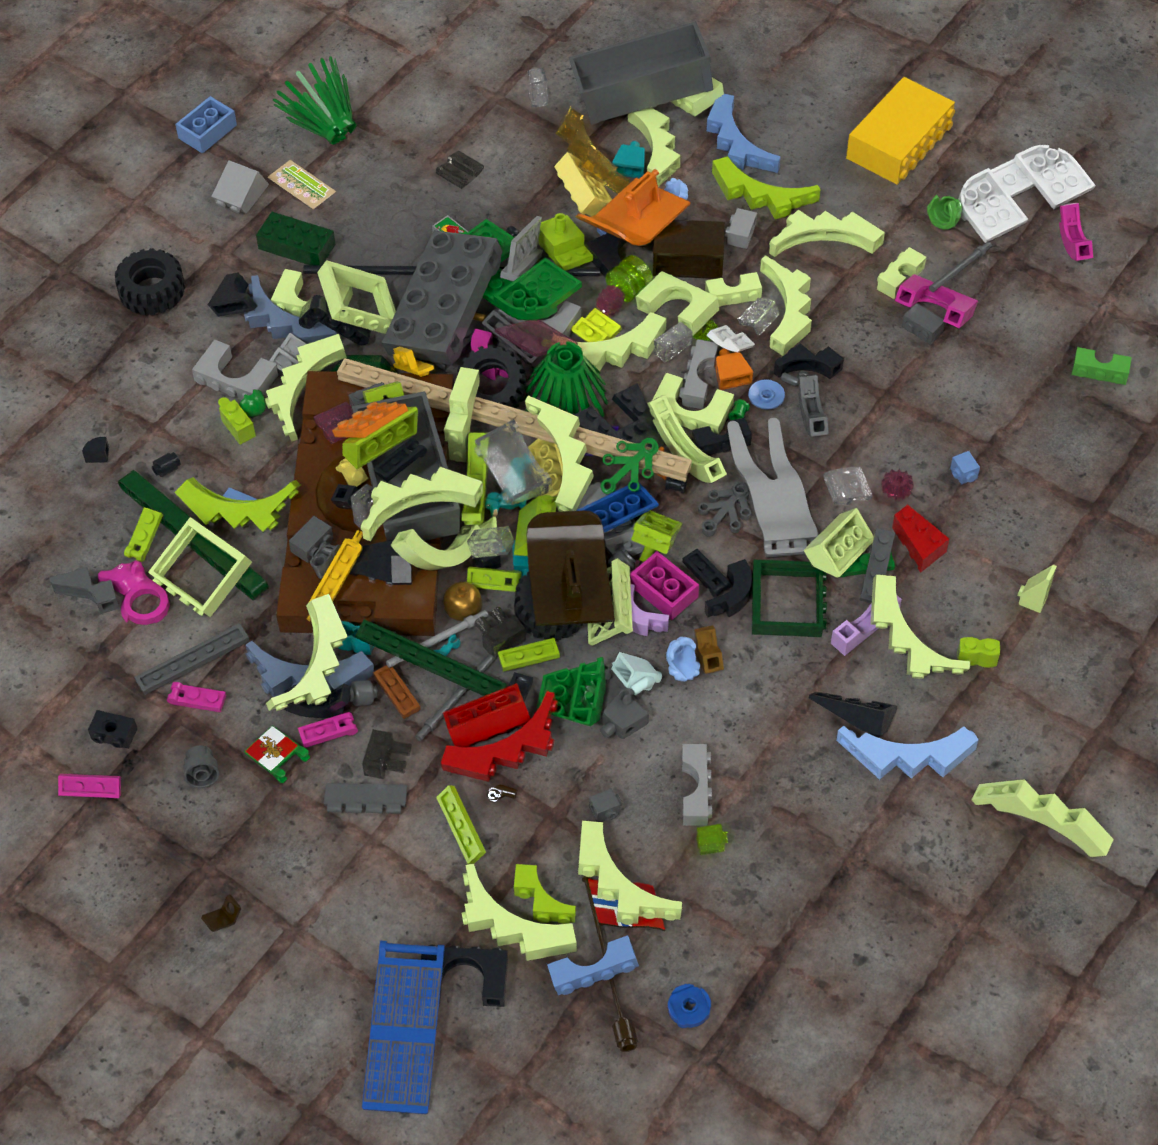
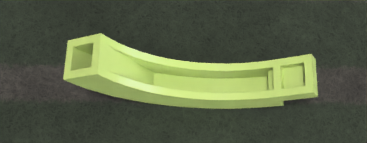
[647,395,727,483]
[391,524,480,570]

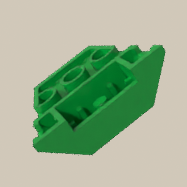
[536,657,606,727]

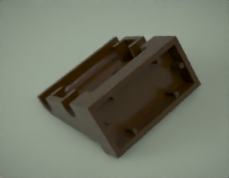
[653,220,725,279]

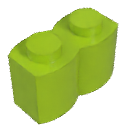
[957,637,1000,668]

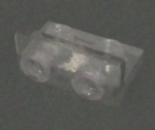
[738,298,779,335]
[351,484,373,527]

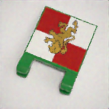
[244,725,310,783]

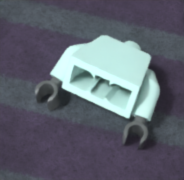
[604,652,662,705]

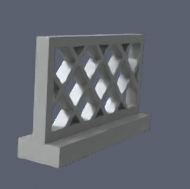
[500,216,543,281]

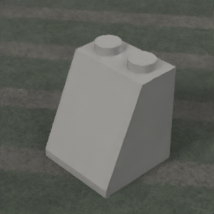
[211,161,269,214]

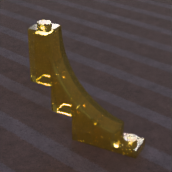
[555,107,630,194]

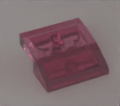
[314,402,353,444]

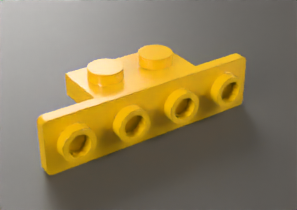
[393,346,434,377]

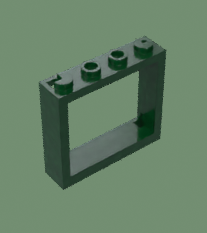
[752,559,827,637]

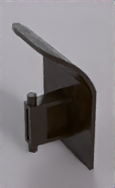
[526,510,615,626]

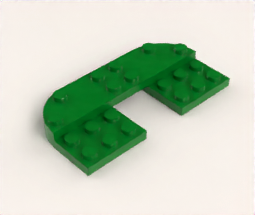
[466,219,582,320]

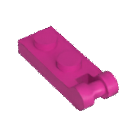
[167,682,226,712]
[298,712,358,748]

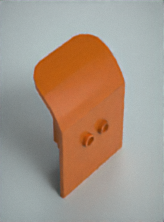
[576,169,690,246]

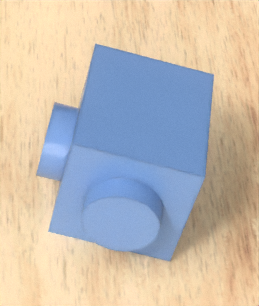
[950,451,980,485]

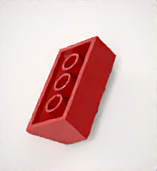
[443,683,531,747]

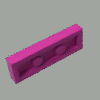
[58,774,121,798]

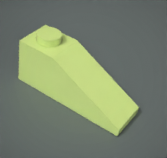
[1017,565,1057,613]

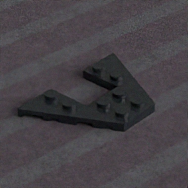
[574,383,664,448]

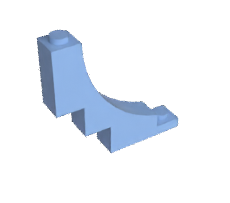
[836,726,979,780]

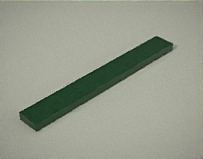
[355,619,507,696]

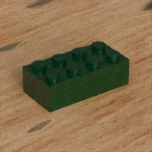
[256,211,336,265]

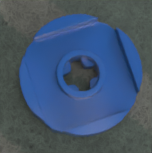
[668,984,711,1028]

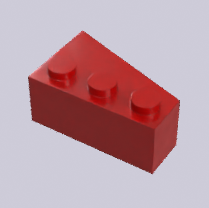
[892,504,949,573]

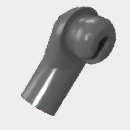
[781,371,808,386]

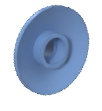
[748,380,785,409]

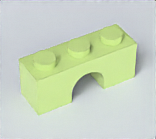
[877,247,926,299]
[705,272,762,307]

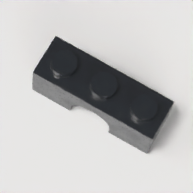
[692,417,752,456]

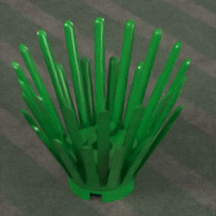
[273,56,357,145]
[524,341,608,417]

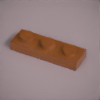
[373,665,421,719]

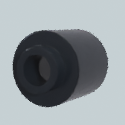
[152,452,181,477]

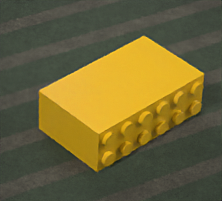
[846,77,955,185]

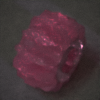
[596,285,625,316]
[881,468,914,500]

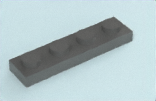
[860,528,895,603]

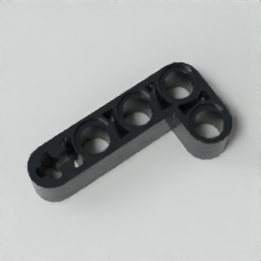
[299,295,371,346]

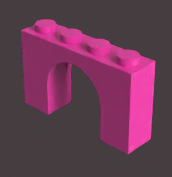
[895,274,978,328]

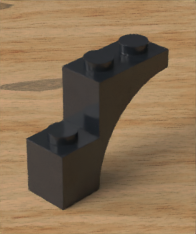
[774,343,844,379]

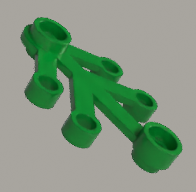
[600,438,659,495]

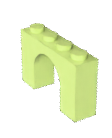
[671,78,724,116]
[271,269,353,317]
[636,271,719,336]
[650,373,734,435]

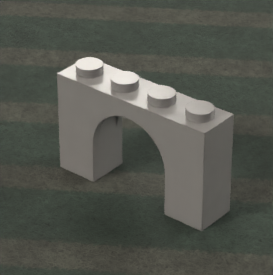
[498,301,581,344]
[192,340,278,400]

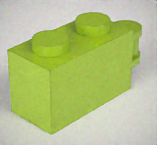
[218,397,256,445]

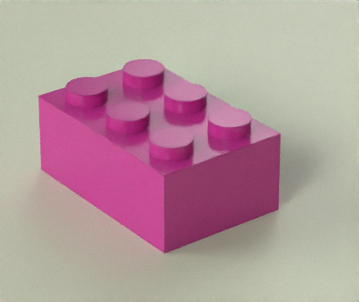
[630,551,699,620]

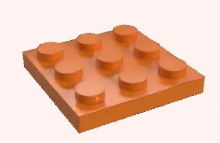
[332,402,408,438]

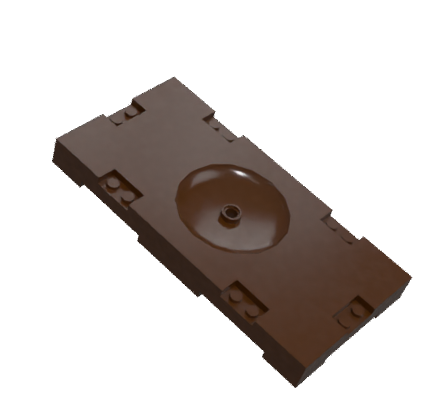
[276,371,454,636]

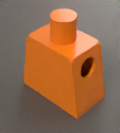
[715,348,753,390]

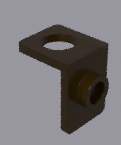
[201,894,241,932]

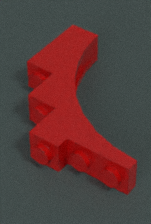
[441,691,558,782]

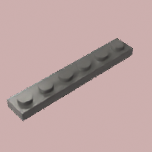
[134,623,249,695]

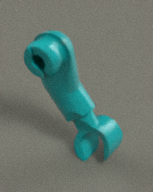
[433,634,461,656]

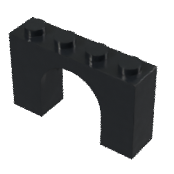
[421,944,508,1007]

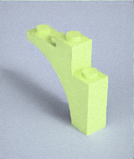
[444,367,480,463]

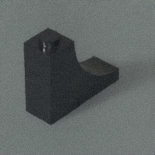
[586,233,626,281]
[207,272,258,317]

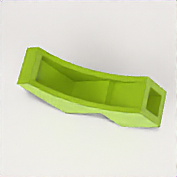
[514,864,576,924]

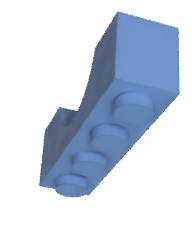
[547,935,639,995]

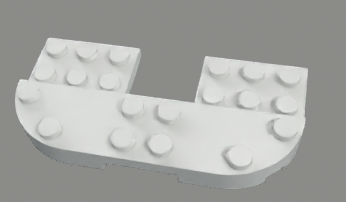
[958,145,1096,243]

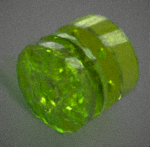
[606,255,653,303]

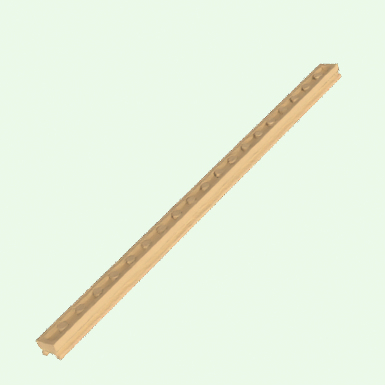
[337,358,692,482]

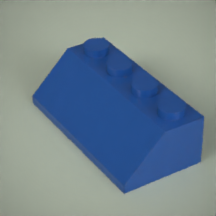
[576,483,659,533]

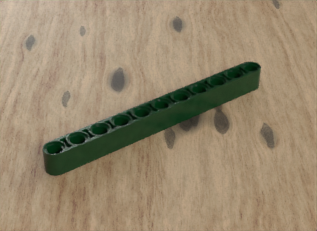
[118,470,269,601]

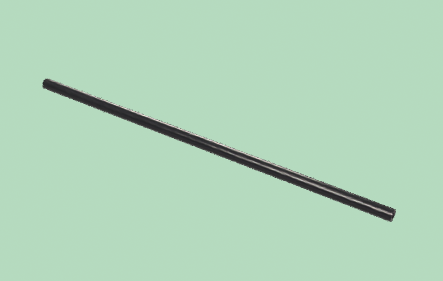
[303,265,600,276]

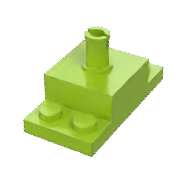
[538,213,593,271]
[631,510,683,562]

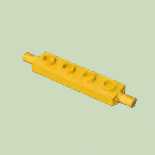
[306,530,363,621]

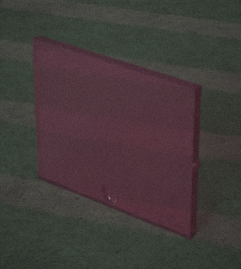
[495,320,578,357]

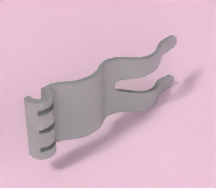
[727,418,818,558]

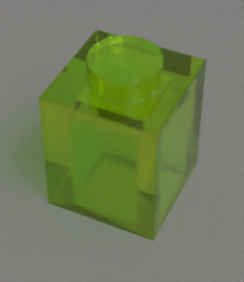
[696,824,728,855]

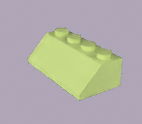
[804,508,874,577]

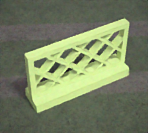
[588,558,633,646]

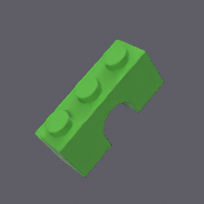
[1072,347,1132,385]

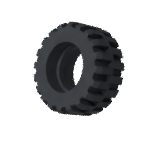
[115,248,185,315]
[456,345,528,409]
[514,571,584,640]

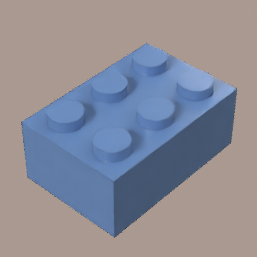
[175,96,237,153]

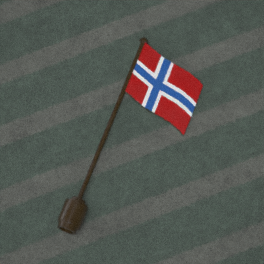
[582,876,665,1052]

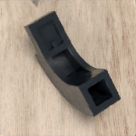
[704,559,752,618]
[284,683,351,718]

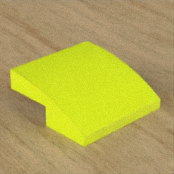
[571,308,622,342]

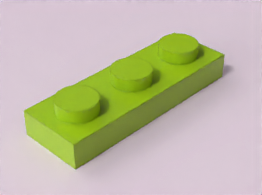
[498,638,560,672]

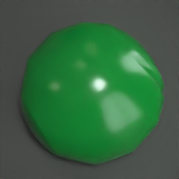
[239,389,266,418]

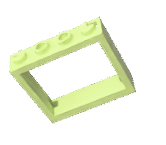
[317,261,396,334]
[148,517,252,617]

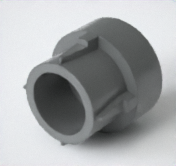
[183,745,219,788]

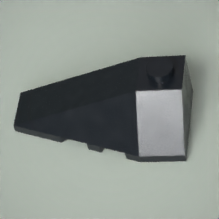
[349,540,412,585]
[809,692,897,737]

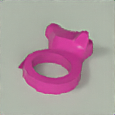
[97,560,170,625]

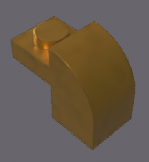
[694,625,724,674]

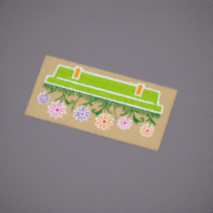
[268,160,336,209]

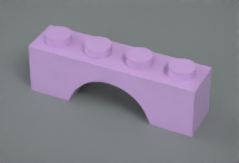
[831,596,902,656]

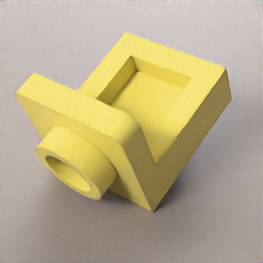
[336,458,368,487]

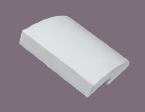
[707,325,755,352]

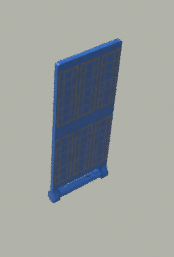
[362,940,445,1114]

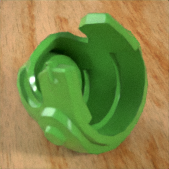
[927,195,962,229]

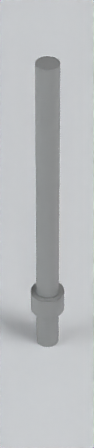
[386,610,488,668]

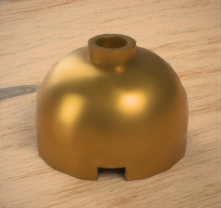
[443,581,482,621]

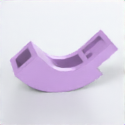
[630,584,669,636]

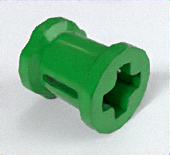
[728,399,750,420]

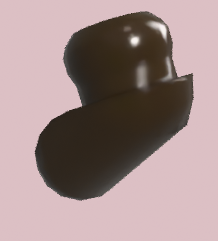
[487,784,518,801]

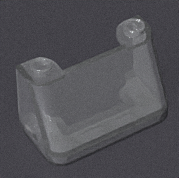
[474,419,552,505]

